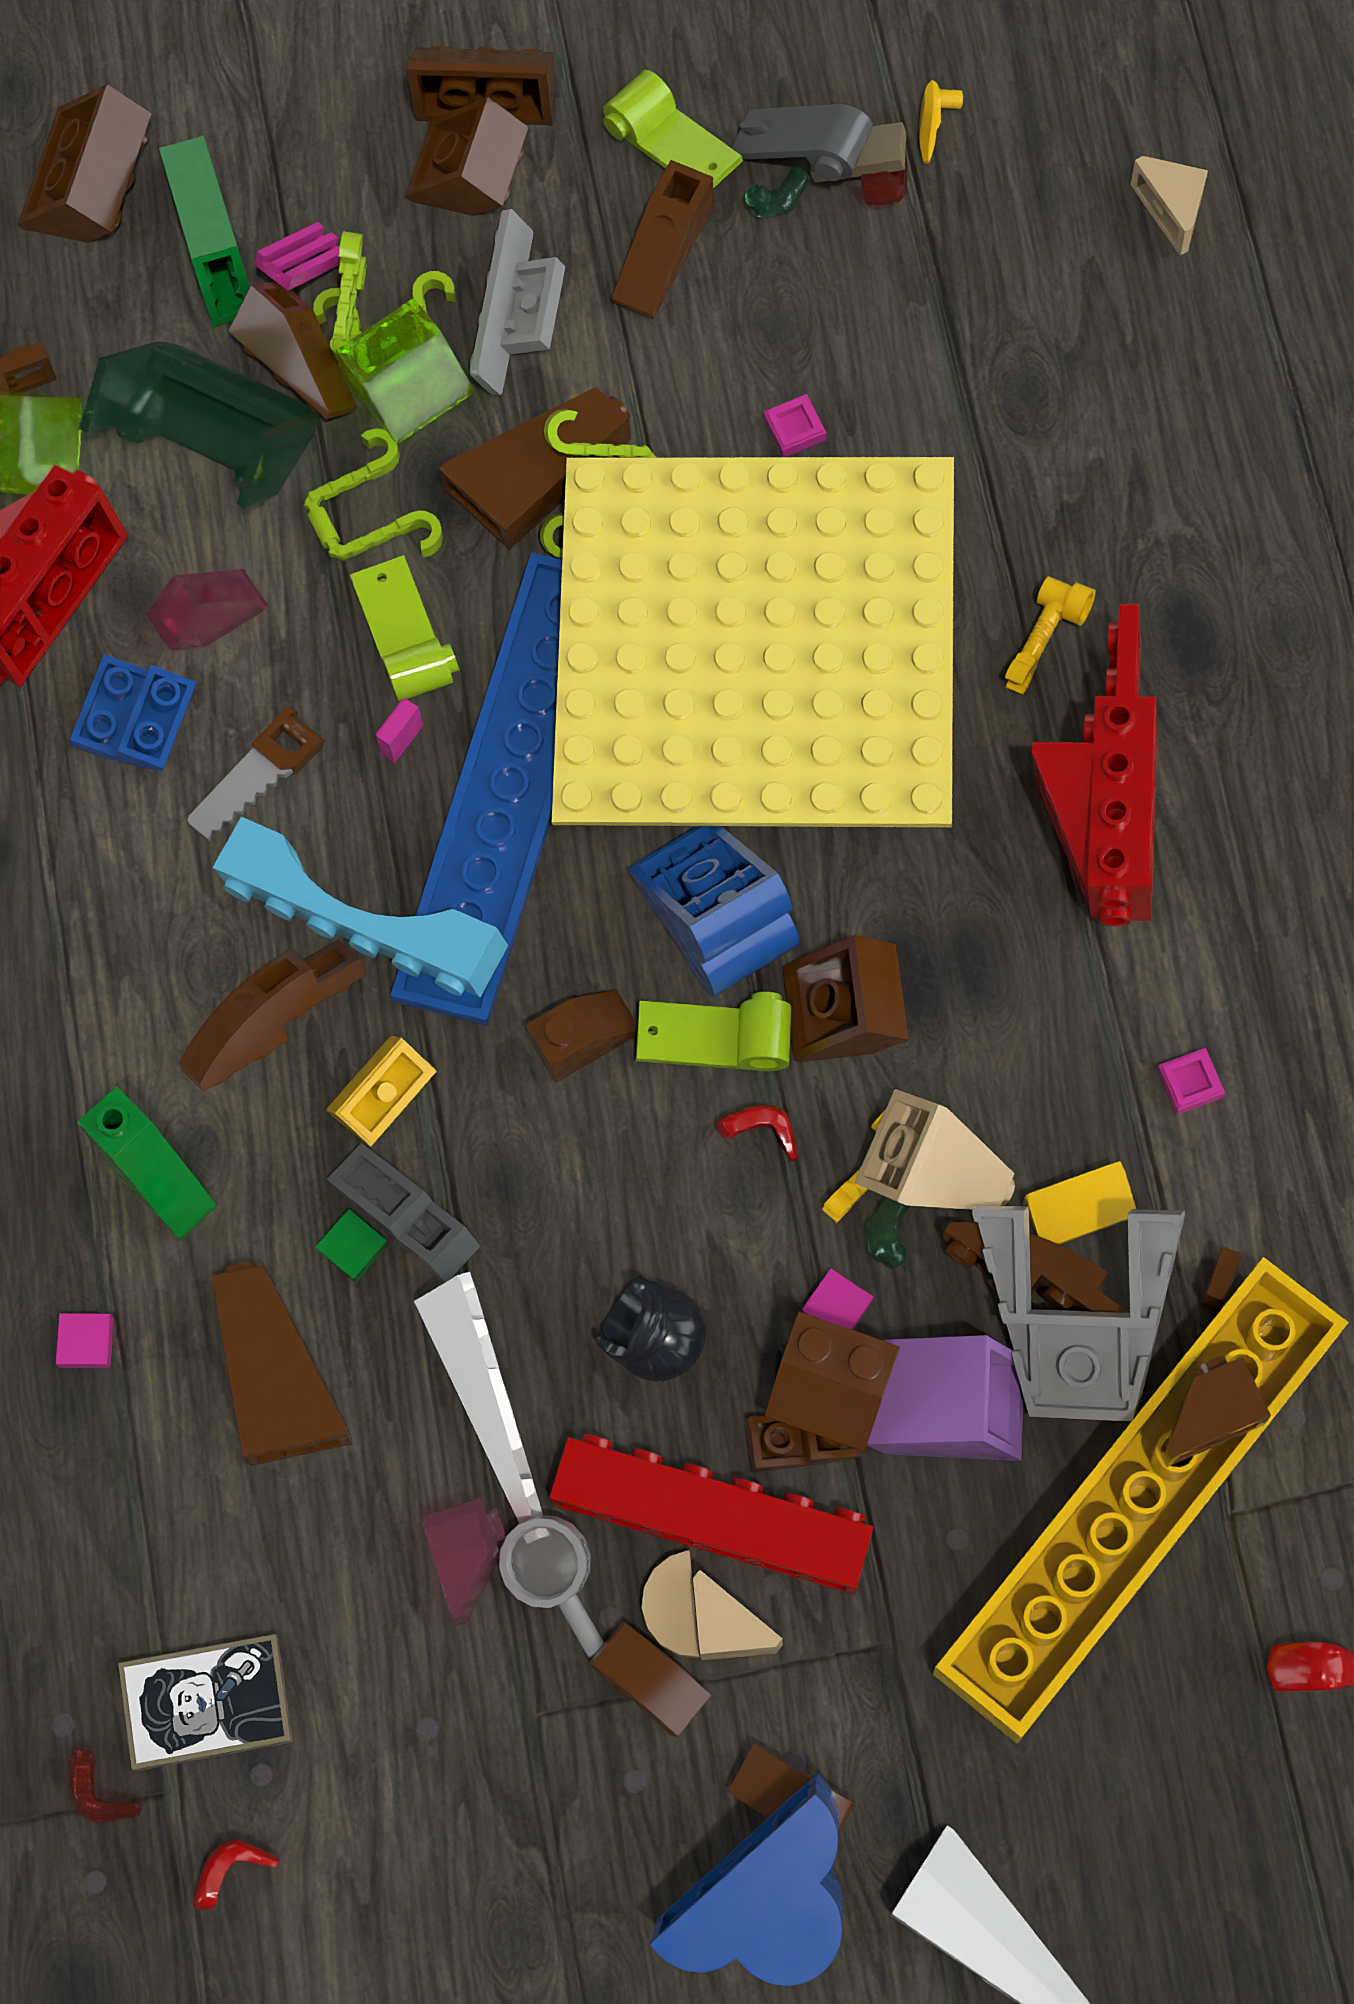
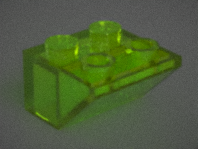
[336,298,474,445]
[0,391,82,494]

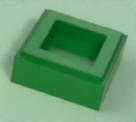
[315,1209,389,1283]

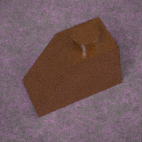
[526,989,638,1083]
[1162,1356,1271,1467]

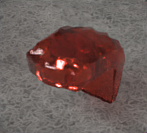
[861,158,907,207]
[69,1748,142,1824]

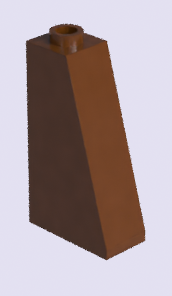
[439,387,631,550]
[212,1262,353,1466]

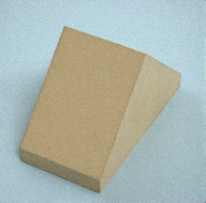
[1131,156,1208,255]
[693,1570,783,1661]

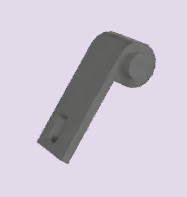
[732,104,873,181]

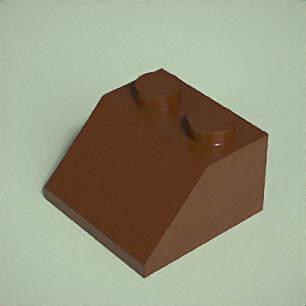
[405,97,529,216]
[783,935,909,1062]
[765,1311,900,1452]

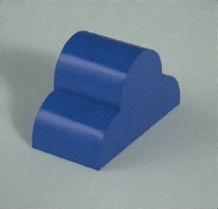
[627,826,800,997]
[650,1773,843,1986]

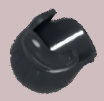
[596,1275,706,1382]

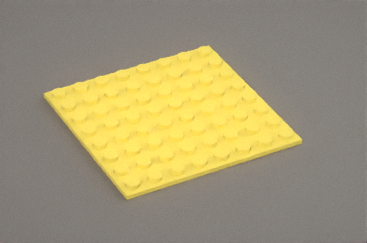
[552,457,954,827]

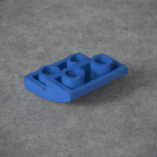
[69,654,197,771]

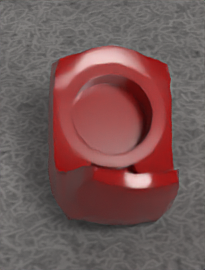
[716,1104,798,1161]
[1266,1642,1354,1692]
[193,1839,280,1910]

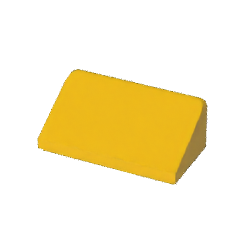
[326,1036,436,1146]
[1023,1161,1136,1245]

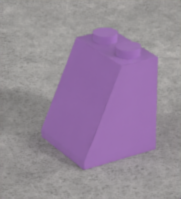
[867,1335,1023,1461]

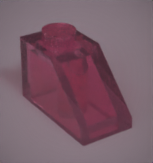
[146,569,268,651]
[421,1498,506,1626]

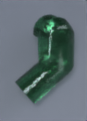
[745,167,811,218]
[865,1197,910,1269]

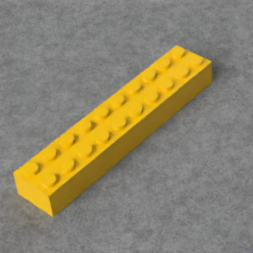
[933,1257,1349,1744]

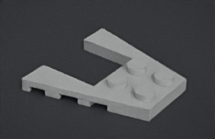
[972,1205,1185,1421]

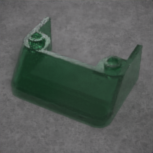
[79,341,320,508]

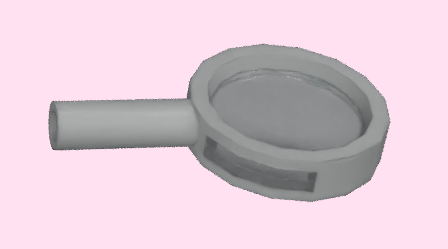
[499,1515,605,1658]

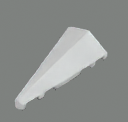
[414,1272,550,1546]
[891,1825,1090,2004]

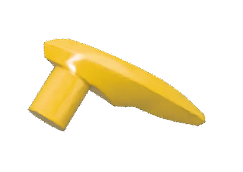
[919,80,963,164]

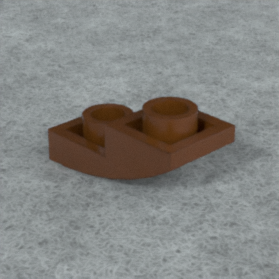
[744,1415,862,1472]
[588,1623,711,1737]
[728,1744,856,1835]

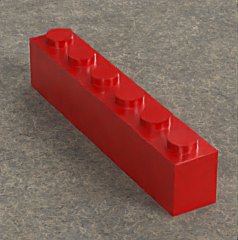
[549,1434,874,1595]

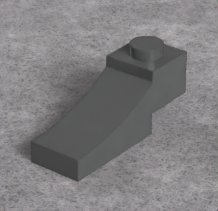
[326,1143,481,1283]

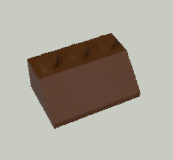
[406,45,556,126]
[17,84,152,243]

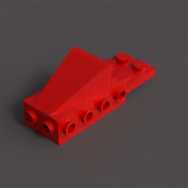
[0,464,128,687]
[1032,604,1158,926]

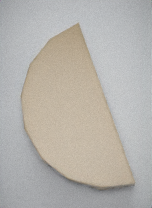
[642,1550,700,1659]

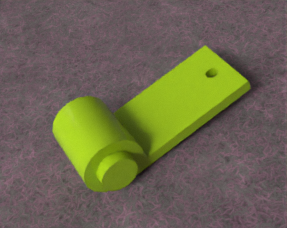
[603,69,743,188]
[350,555,459,703]
[636,992,791,1071]

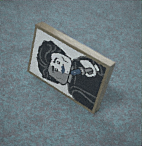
[118,1634,293,1772]

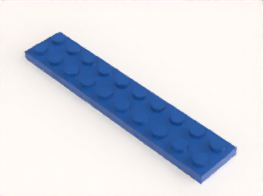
[390,552,562,1026]

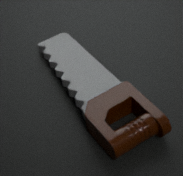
[188,706,325,842]

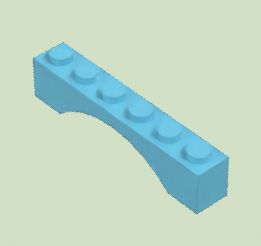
[212,817,508,997]

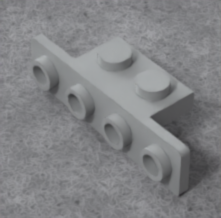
[470,209,565,395]

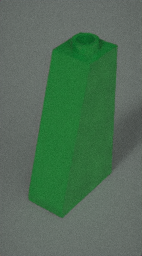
[159,136,250,327]
[77,1086,218,1241]

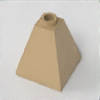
[855,1089,1015,1210]

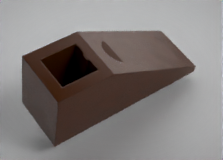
[611,160,714,319]
[228,282,357,418]

